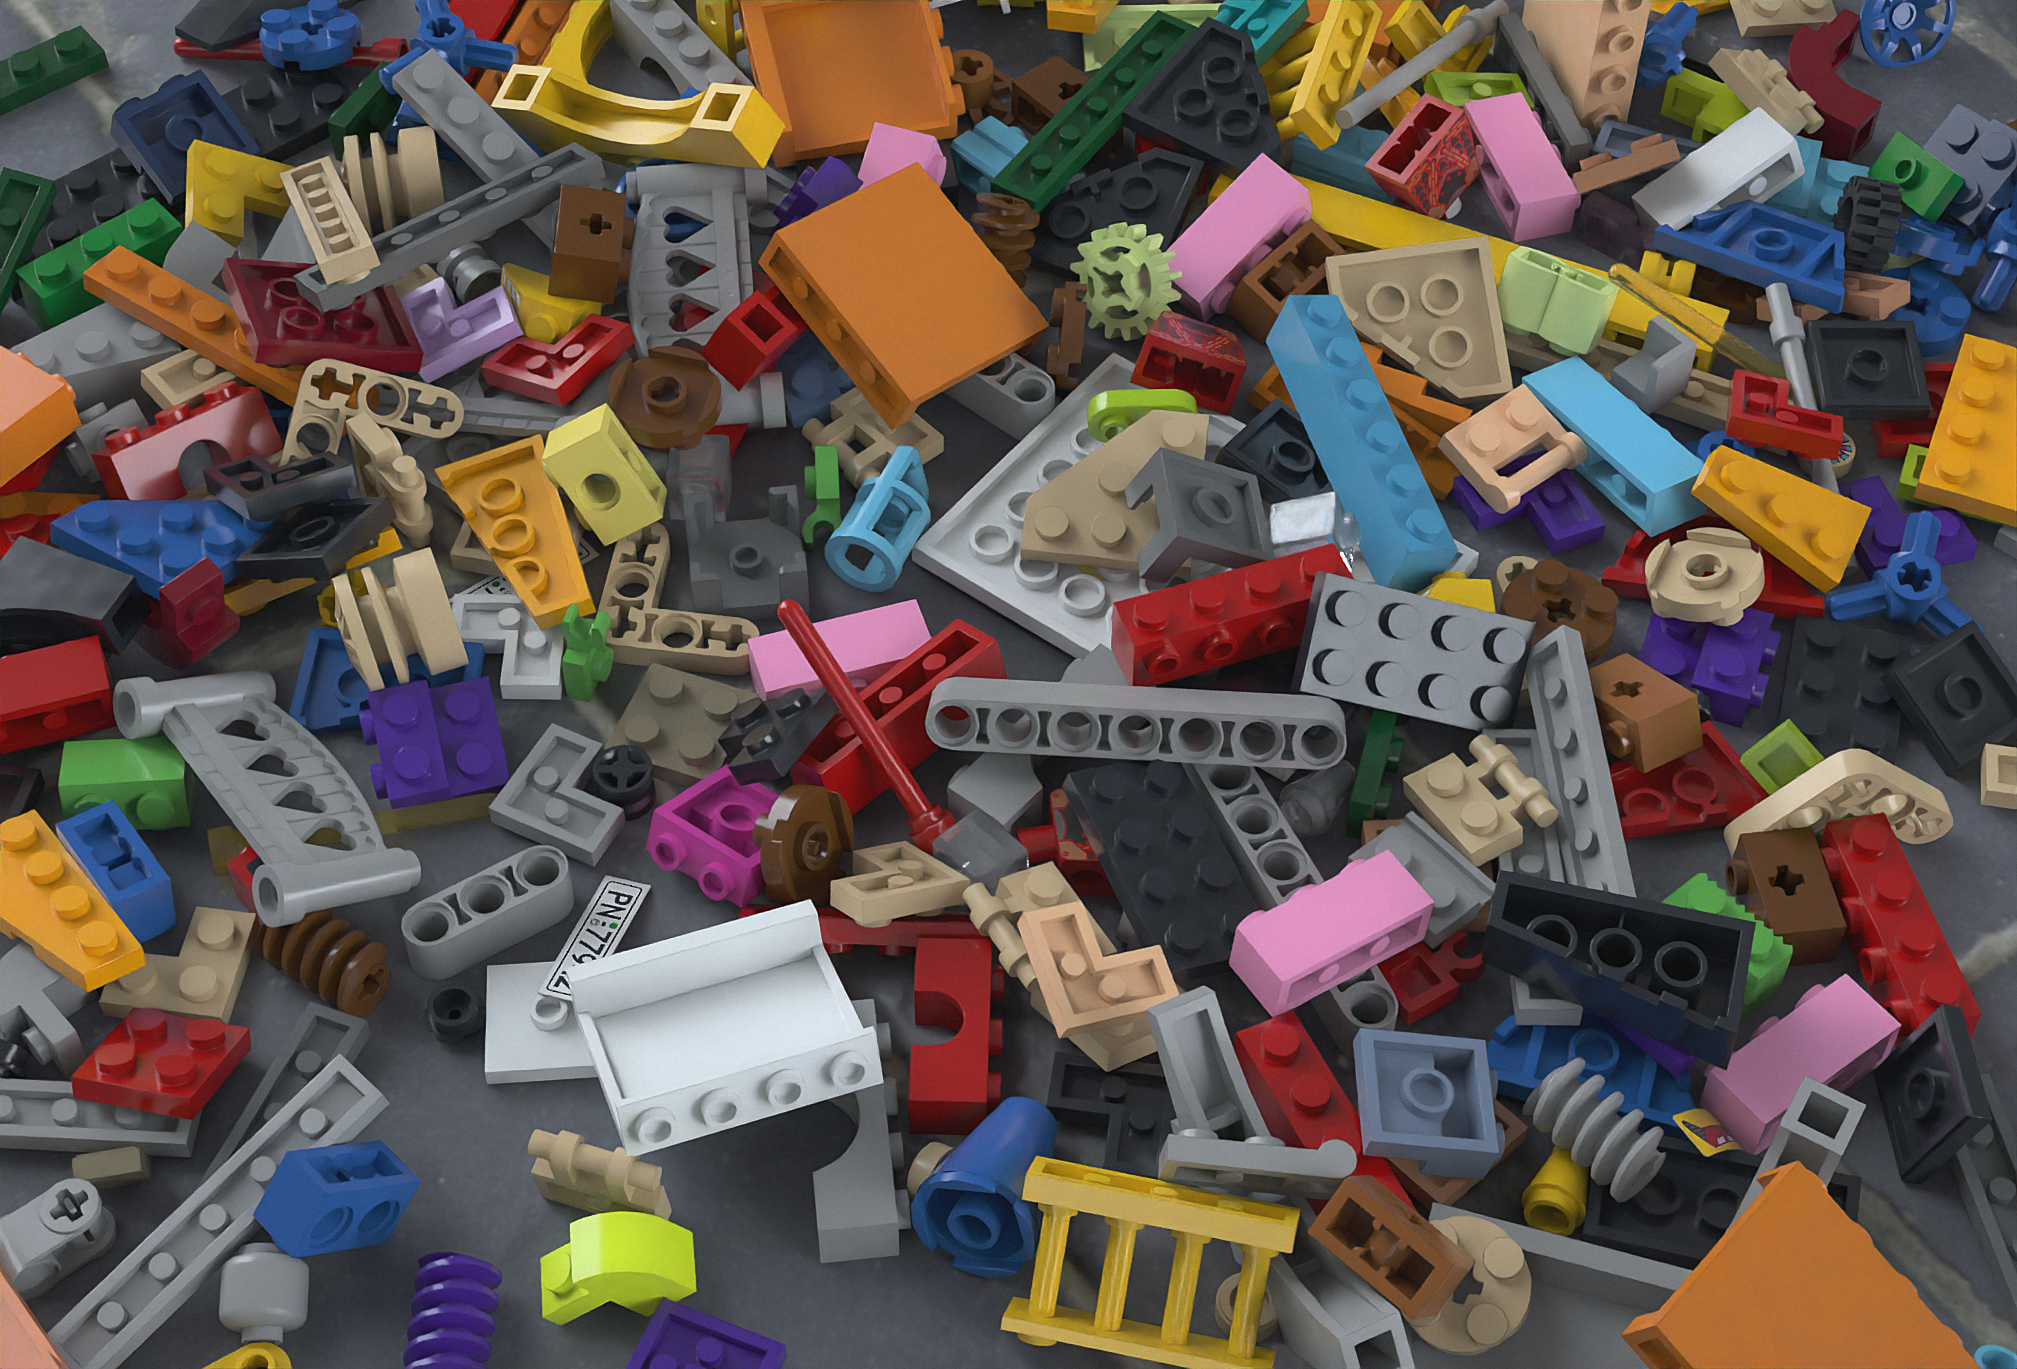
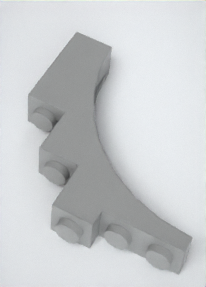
[1146,985,1415,1369]

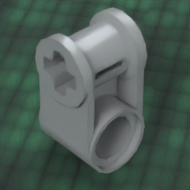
[0,1178,118,1302]

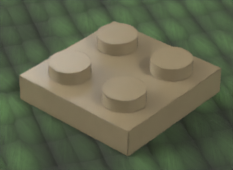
[604,662,759,789]

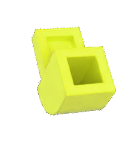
[1660,67,1751,144]
[540,1212,697,1326]

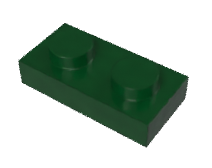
[328,60,403,162]
[1345,708,1404,840]

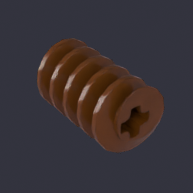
[971,193,1040,289]
[253,908,391,1018]

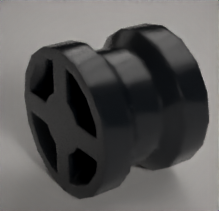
[593,744,657,821]

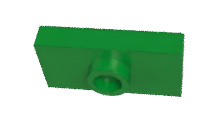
[1867,130,1966,223]

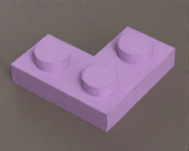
[399,276,524,384]

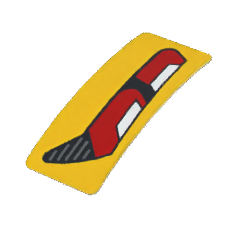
[1673,1109,1744,1157]

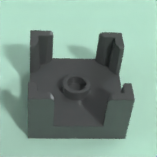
[1124,447,1274,583]
[683,485,810,621]

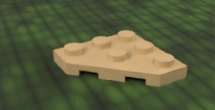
[1325,236,1513,404]
[1020,409,1209,577]

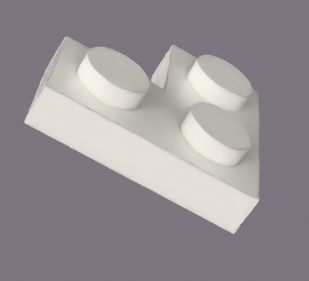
[452,594,567,700]

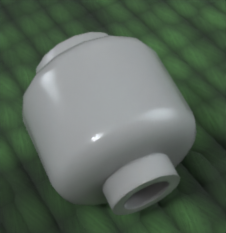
[219,1243,309,1345]

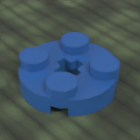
[259,0,363,71]
[1889,211,1986,276]
[1877,262,1971,357]

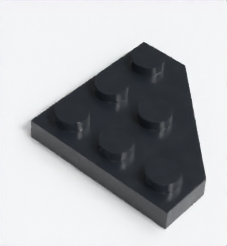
[1122,17,1281,180]
[1025,147,1206,282]

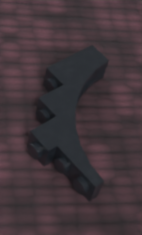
[0,536,153,656]

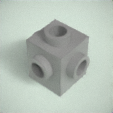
[64,398,150,483]

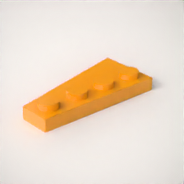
[1913,333,2017,527]
[0,809,147,993]

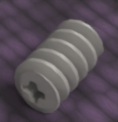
[1522,1057,1666,1202]

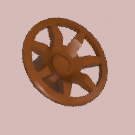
[950,49,1015,138]

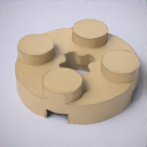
[1645,527,1765,626]
[1401,1216,1533,1356]

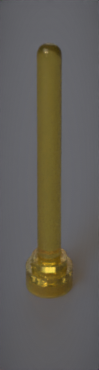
[1608,263,1793,401]
[208,792,498,877]

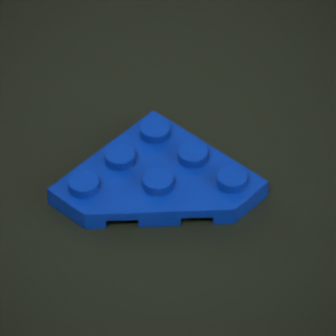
[50,500,286,600]

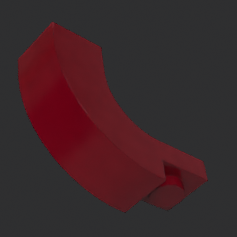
[1784,8,1882,163]
[133,556,240,670]

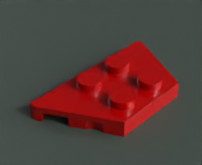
[1600,508,1824,620]

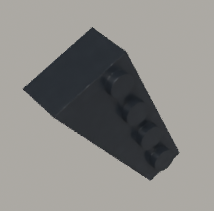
[1481,870,1756,1071]

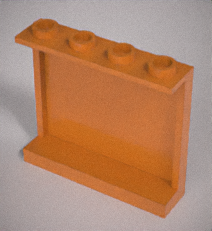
[737,0,965,169]
[758,161,1050,430]
[1620,1160,1981,1369]

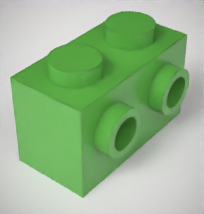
[58,736,195,830]

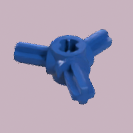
[378,0,519,94]
[1634,2,1698,89]
[1972,183,2017,314]
[1824,511,1984,638]

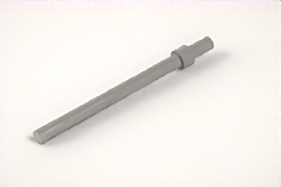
[1335,0,1509,129]
[1766,283,1858,577]

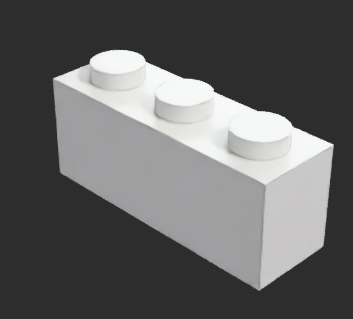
[1631,107,1806,262]

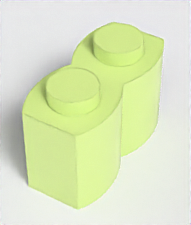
[1497,246,1620,357]

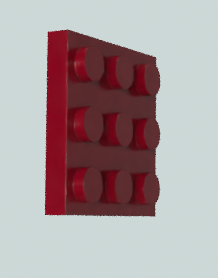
[222,258,424,374]

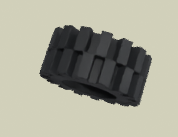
[1832,175,1902,275]

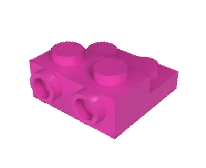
[646,764,780,908]

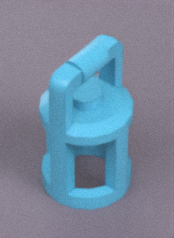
[824,445,931,592]

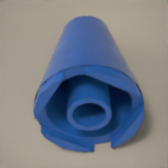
[911,1097,1058,1278]

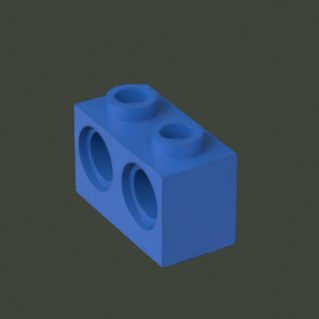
[56,800,177,944]
[253,1140,421,1258]

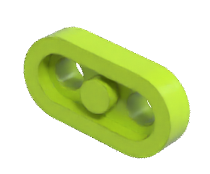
[1087,389,1198,443]

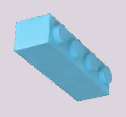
[1522,355,1707,537]

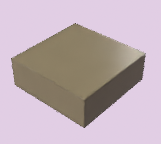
[72,1146,153,1190]

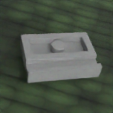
[1347,811,1496,949]

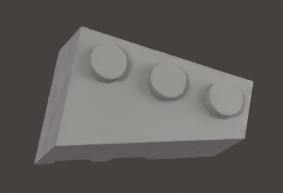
[8,302,182,414]

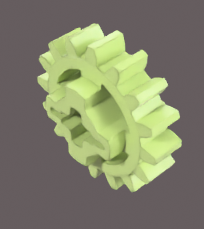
[1070,222,1182,341]

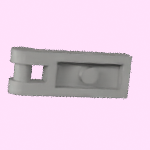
[1158,1129,1357,1200]

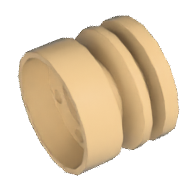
[341,126,446,239]
[332,547,469,692]

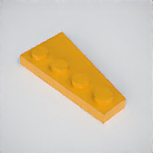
[433,434,596,631]

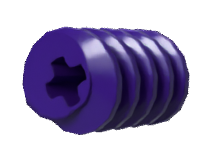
[403,1251,502,1369]

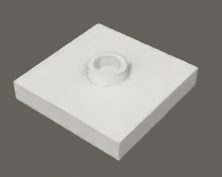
[485,962,598,1084]

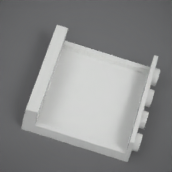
[565,899,884,1156]

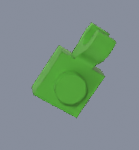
[802,445,843,550]
[560,604,614,702]

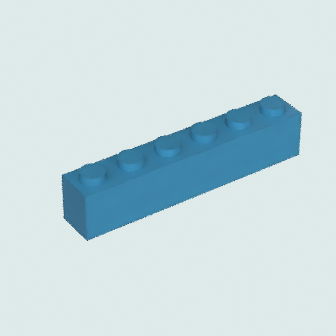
[1266,295,1458,594]

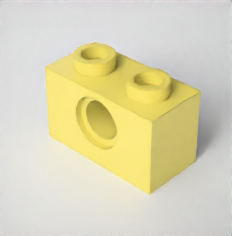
[542,403,667,546]

